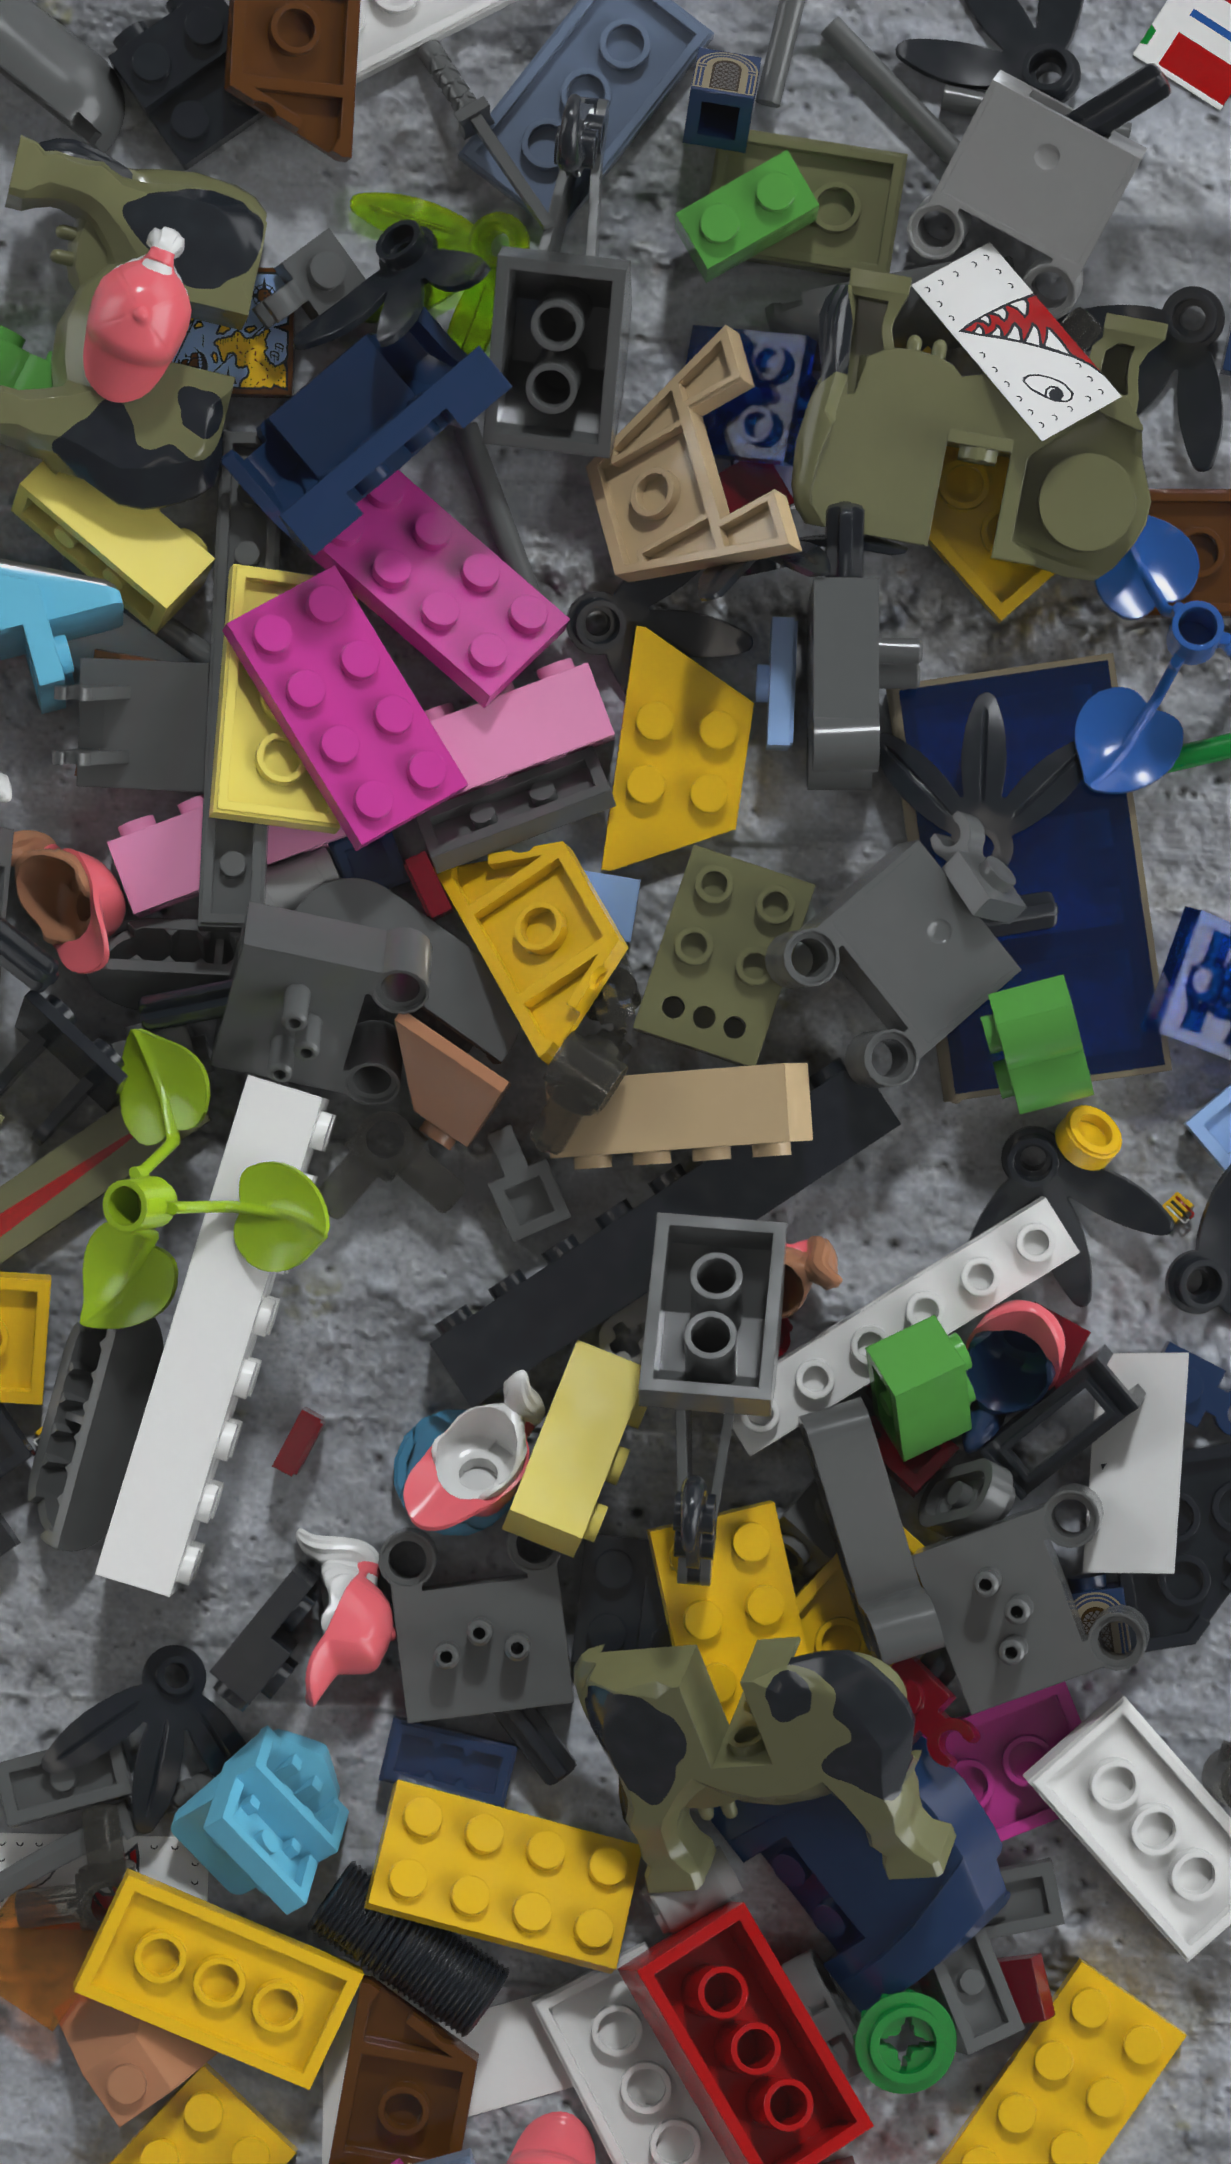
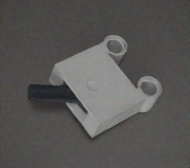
[907,63,1171,320]

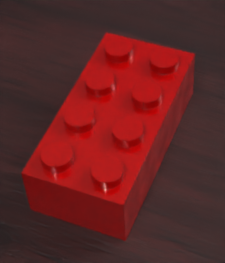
[617,1901,874,2164]

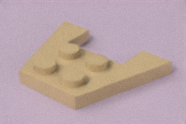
[586,325,802,582]

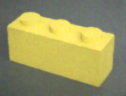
[11,461,215,634]
[502,1340,647,1558]

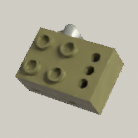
[632,844,816,1066]

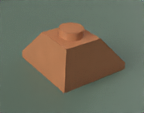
[394,1013,512,1150]
[53,1993,219,2128]

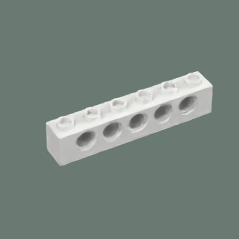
[723,1196,1080,1457]

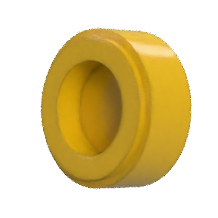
[1055,1105,1122,1171]

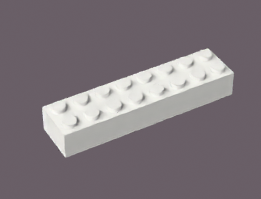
[95,1075,337,1597]

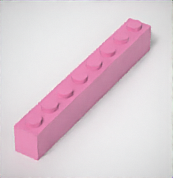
[107,658,615,918]

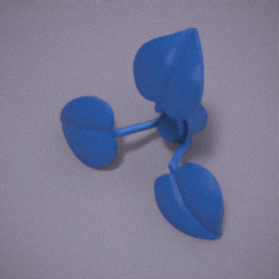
[1074,515,1231,794]

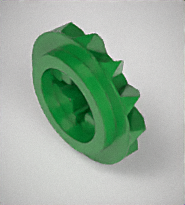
[852,1988,957,2094]

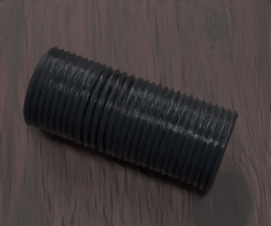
[307,1861,509,2037]

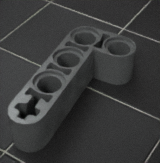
[798,1397,945,1665]

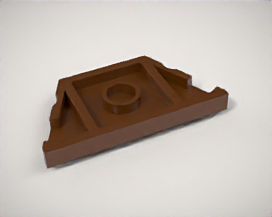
[224,0,361,162]
[329,1975,479,2164]

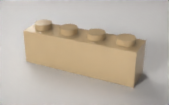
[545,1063,813,1170]

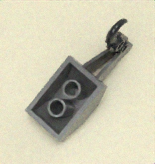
[482,94,632,458]
[638,1212,787,1586]

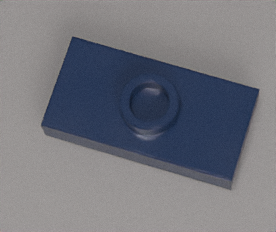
[379,1715,518,1808]

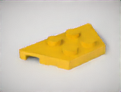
[601,626,754,871]
[433,841,628,1065]

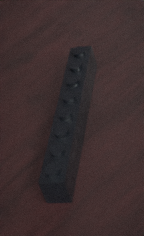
[430,1057,901,1408]

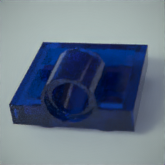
[685,325,817,467]
[1142,906,1231,1062]

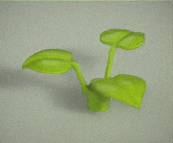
[80,1028,330,1329]

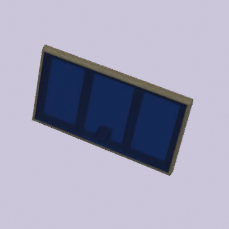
[886,653,1172,1104]

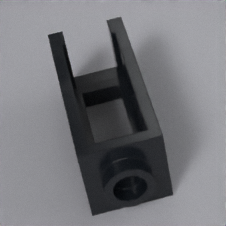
[980,1344,1146,1501]

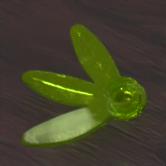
[350,192,530,355]

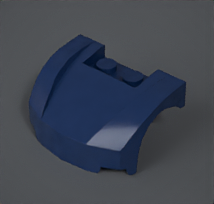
[221,306,512,556]
[710,1736,1011,2013]

